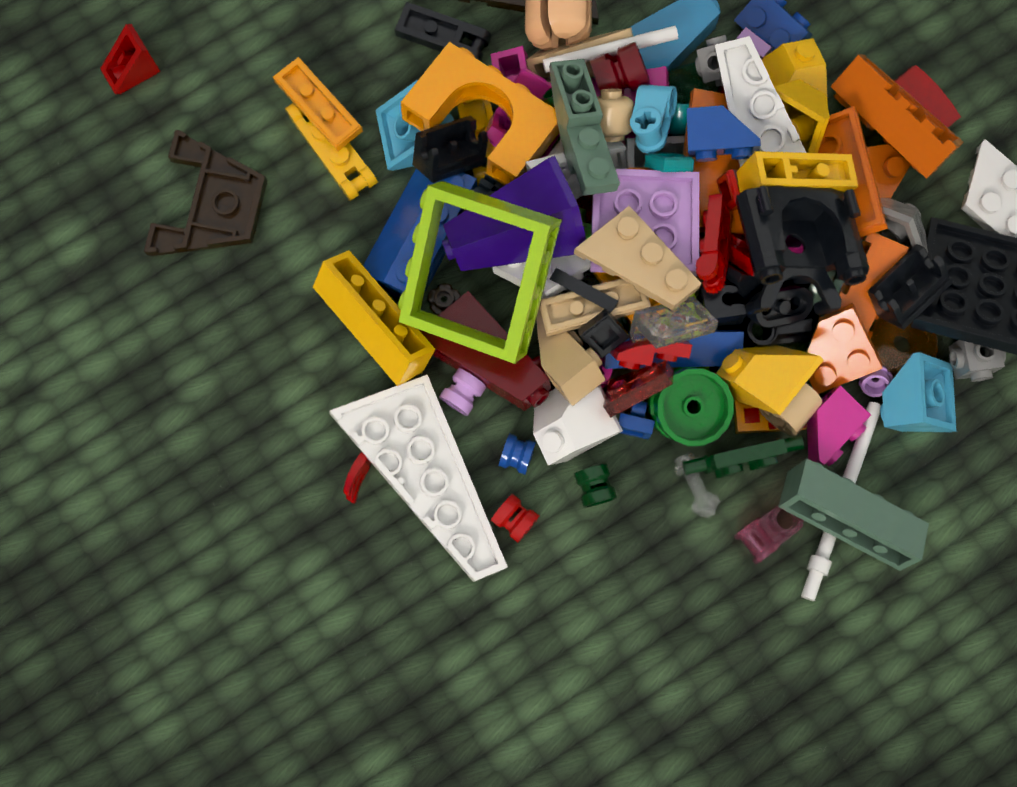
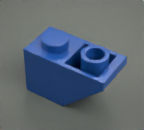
[687,105,761,162]

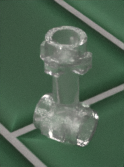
[674,452,720,519]

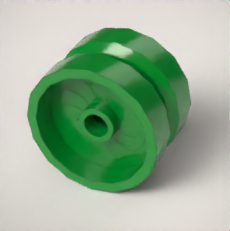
[646,367,734,446]

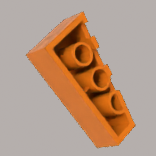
[830,54,964,179]

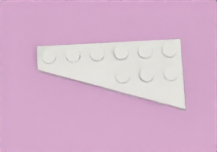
[329,375,507,582]

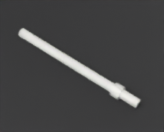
[801,402,881,601]

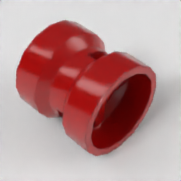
[491,494,540,543]

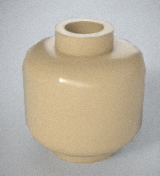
[597,89,634,142]

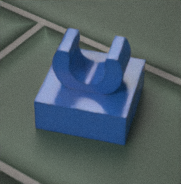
[617,400,655,440]

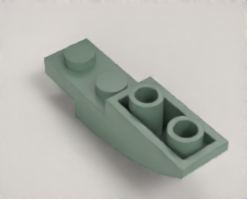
[549,59,620,196]

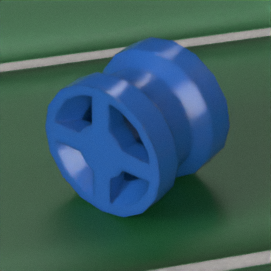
[499,433,536,475]

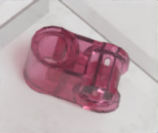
[733,505,804,565]

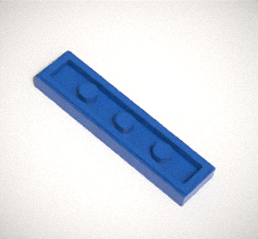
[603,329,744,369]

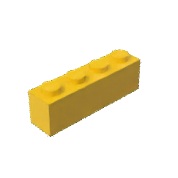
[313,250,436,387]

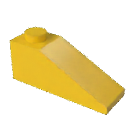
[736,151,858,193]

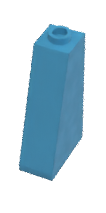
[629,0,721,76]

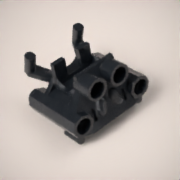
[736,186,870,315]

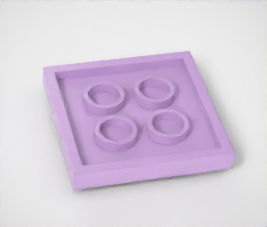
[590,169,699,276]

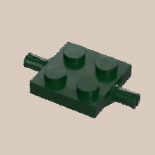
[682,435,804,479]

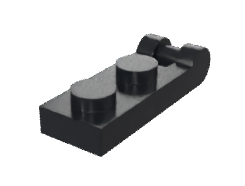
[395,2,492,61]

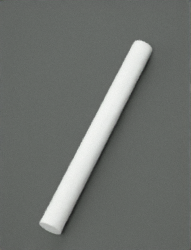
[542,26,678,73]

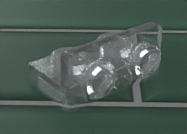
[629,296,718,349]

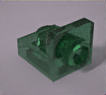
[668,62,713,104]

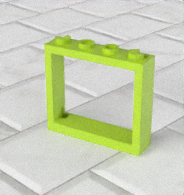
[398,181,562,364]

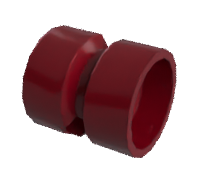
[590,42,651,96]

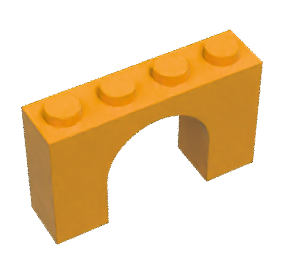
[401,42,559,185]

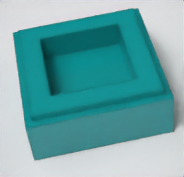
[645,153,694,172]

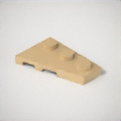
[574,206,702,310]

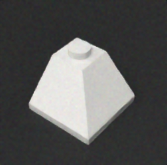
[533,385,623,466]

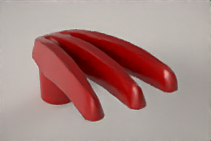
[343,451,371,504]

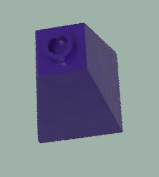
[442,156,586,271]

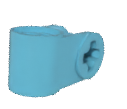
[630,85,677,154]

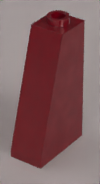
[419,291,551,411]

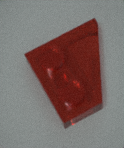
[603,360,674,418]

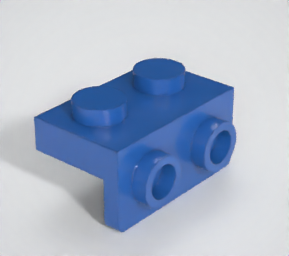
[734,0,813,52]

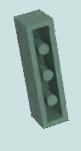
[778,458,929,571]

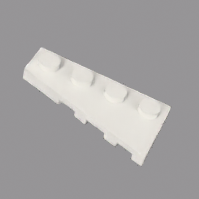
[715,36,807,167]

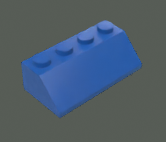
[363,169,477,299]

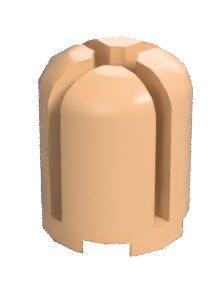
[525,0,592,50]

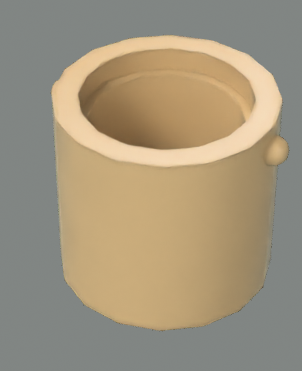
[759,383,822,436]

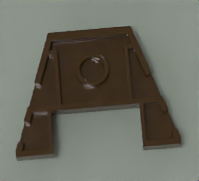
[144,130,268,256]

